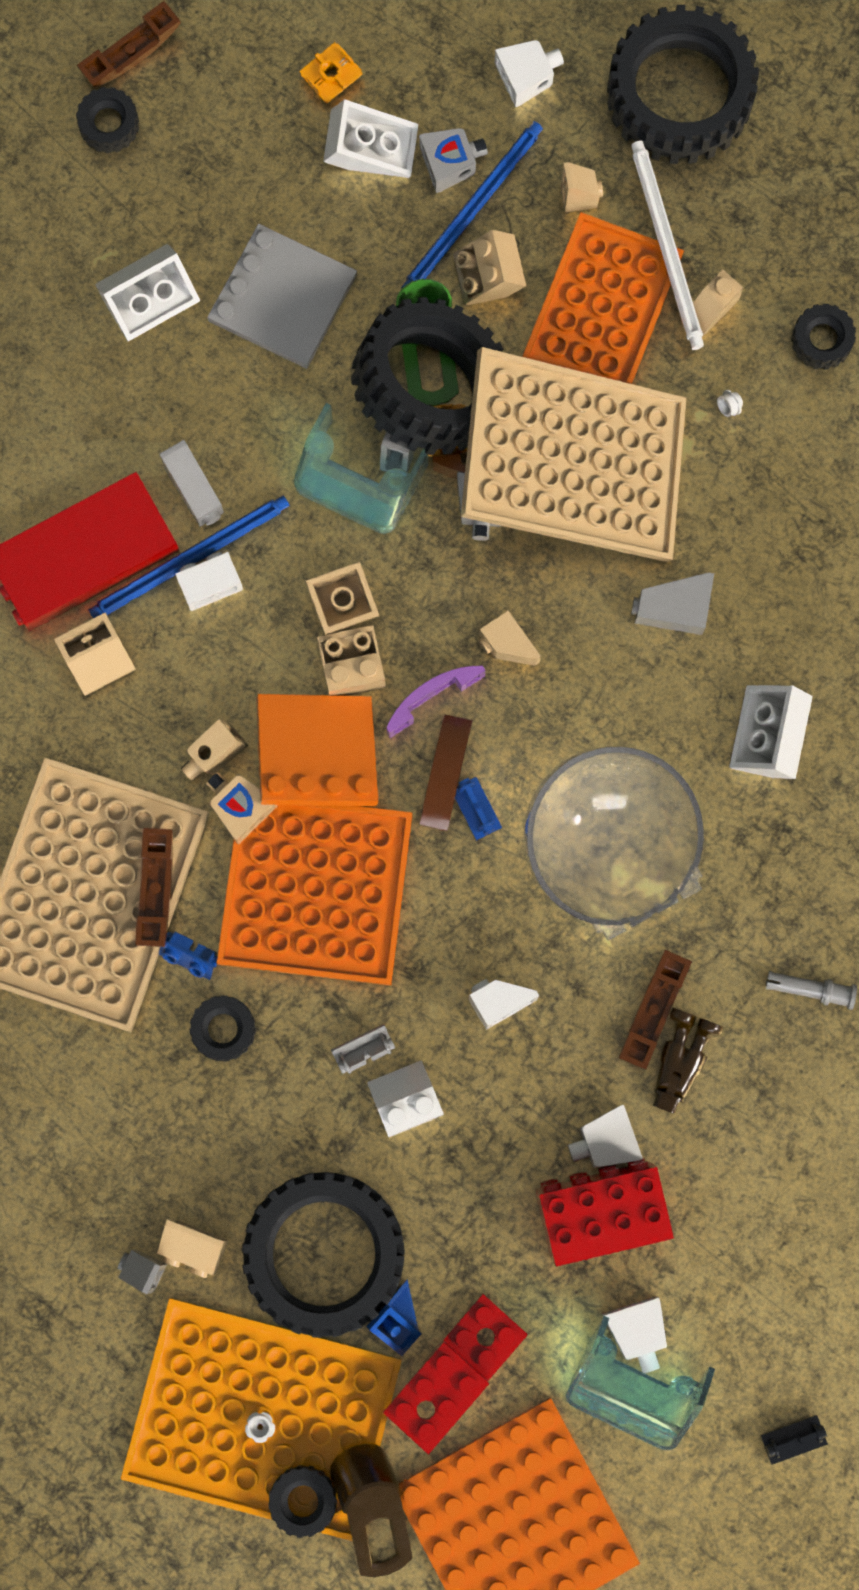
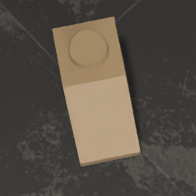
[560,162,603,213]
[681,269,743,337]
[478,610,541,666]

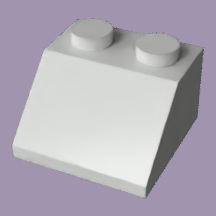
[468,979,539,1030]
[367,1060,444,1137]

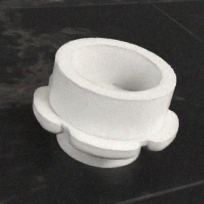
[717,390,743,417]
[245,1412,275,1443]

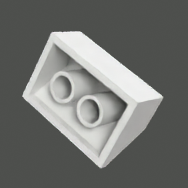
[95,244,200,341]
[729,685,813,779]

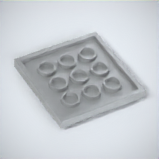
[207,224,357,369]

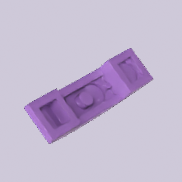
[386,666,486,738]

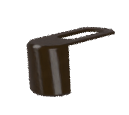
[330,1444,413,1578]

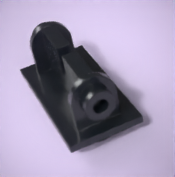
[760,1415,828,1465]

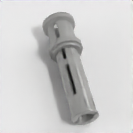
[766,971,857,1010]

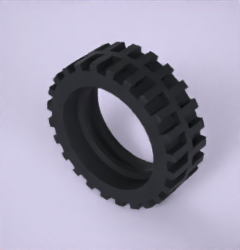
[607,5,759,164]
[351,297,504,455]
[242,1172,405,1338]

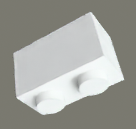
[175,552,243,611]

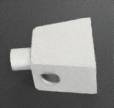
[494,40,564,107]
[568,1105,643,1168]
[602,1296,667,1373]

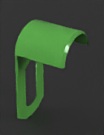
[396,279,459,406]

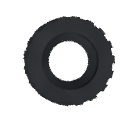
[76,87,139,153]
[791,303,856,370]
[189,995,256,1062]
[268,1465,337,1538]

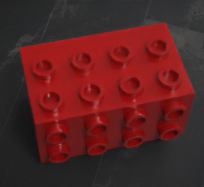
[535,1158,674,1267]

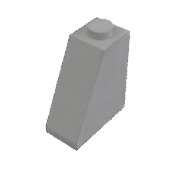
[159,440,224,527]
[631,572,714,635]

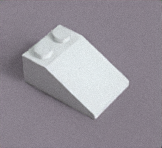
[323,99,419,178]

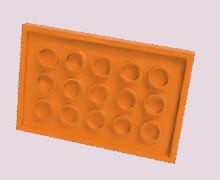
[522,212,684,384]

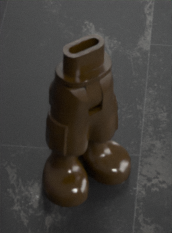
[653,1008,724,1114]

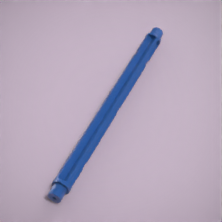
[401,121,543,289]
[88,495,290,618]

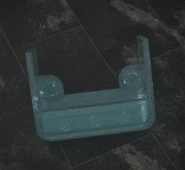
[294,403,428,534]
[566,1316,715,1450]

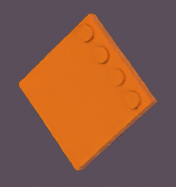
[256,694,378,806]

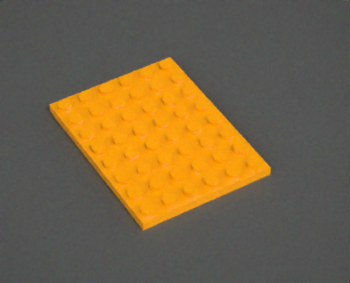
[121,1298,402,1541]

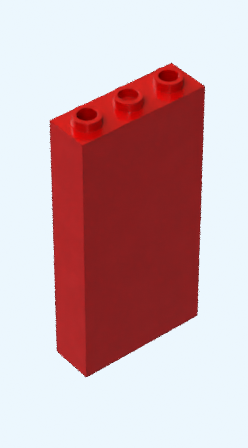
[0,472,179,632]

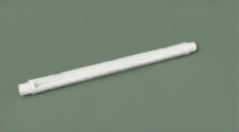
[631,141,704,350]

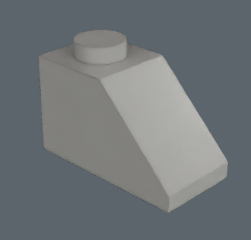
[117,1249,167,1294]

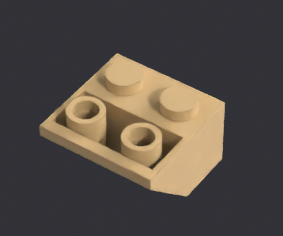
[453,229,526,305]
[54,613,136,696]
[317,625,386,696]

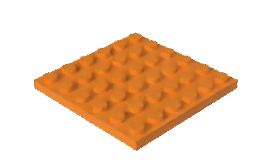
[217,805,413,986]
[399,1397,640,1590]

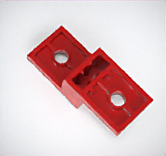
[383,1294,528,1455]

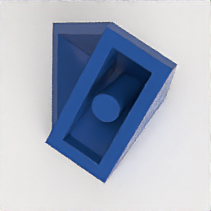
[367,1279,422,1356]

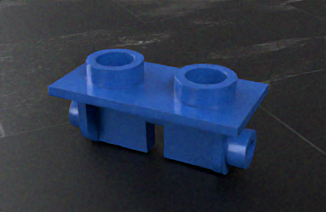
[455,777,502,841]
[159,931,218,980]

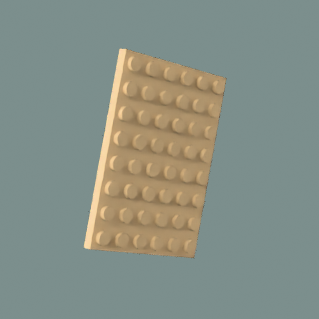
[460,347,687,562]
[0,758,209,1033]

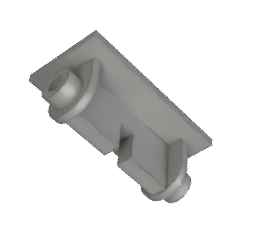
[331,1024,395,1074]

